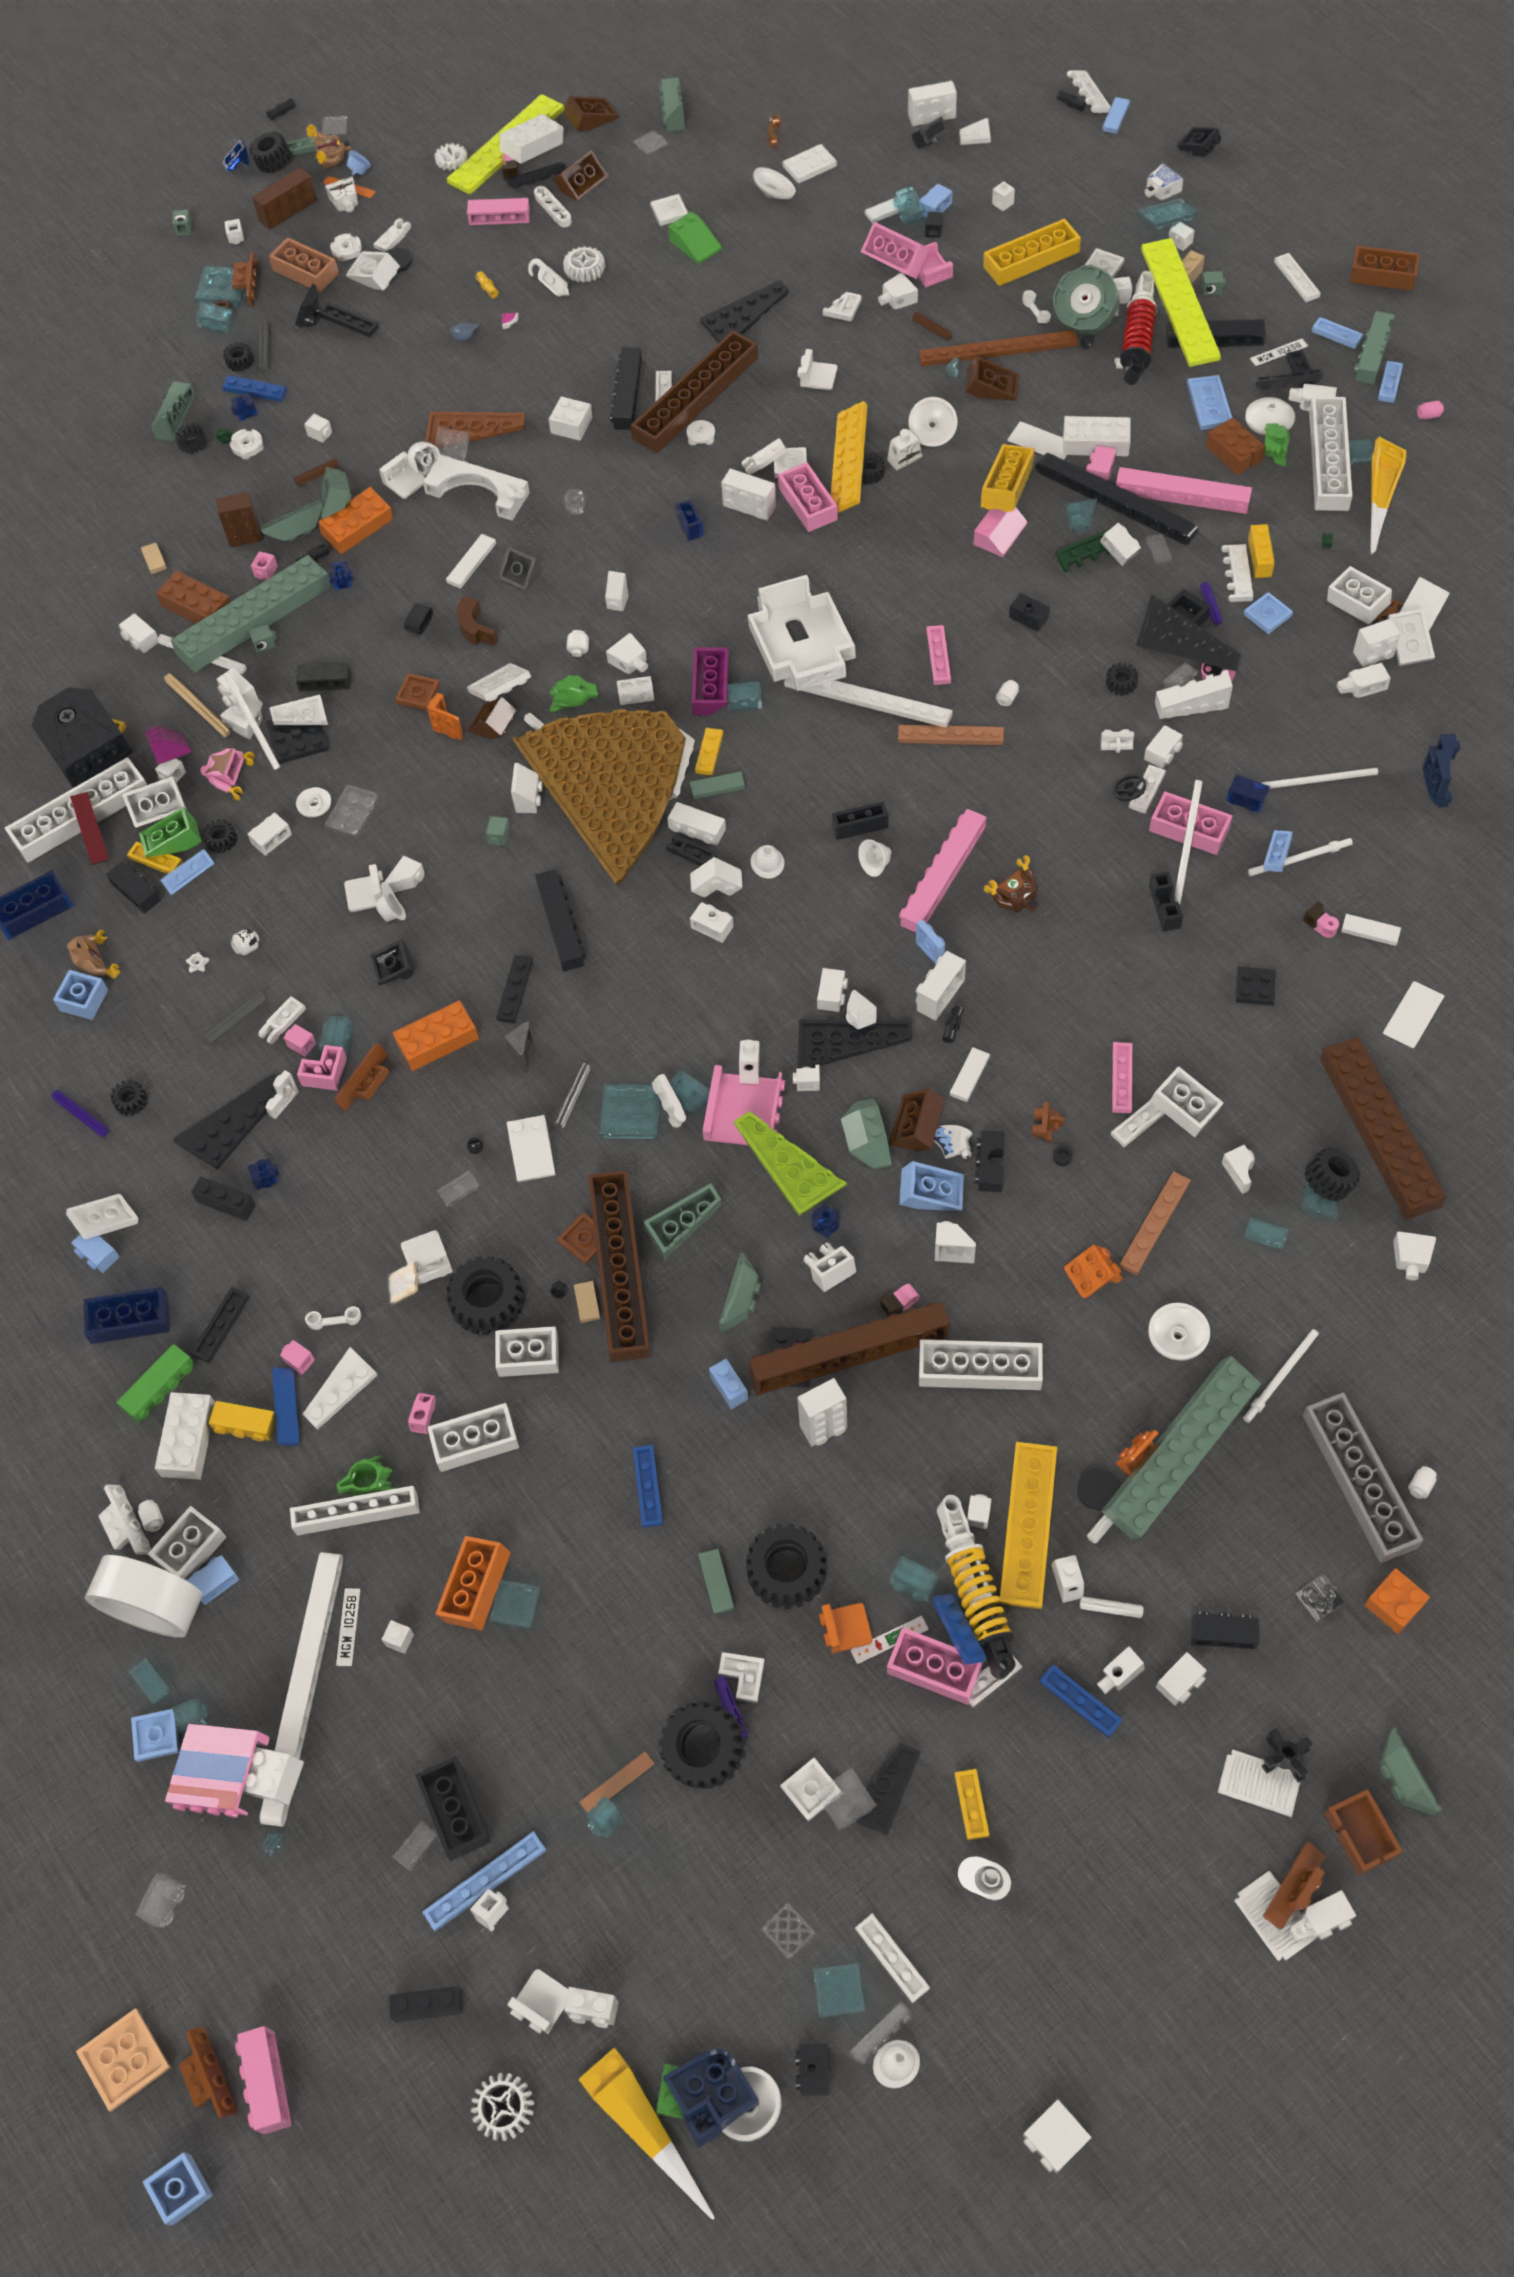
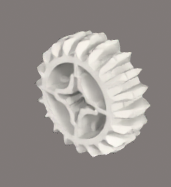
[563,246,605,283]
[471,2073,534,2141]

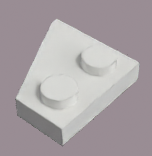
[959,118,991,145]
[823,292,862,322]

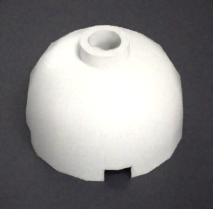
[407,441,440,476]

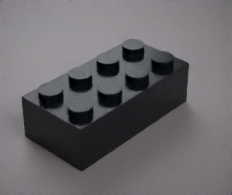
[415,1756,491,1861]

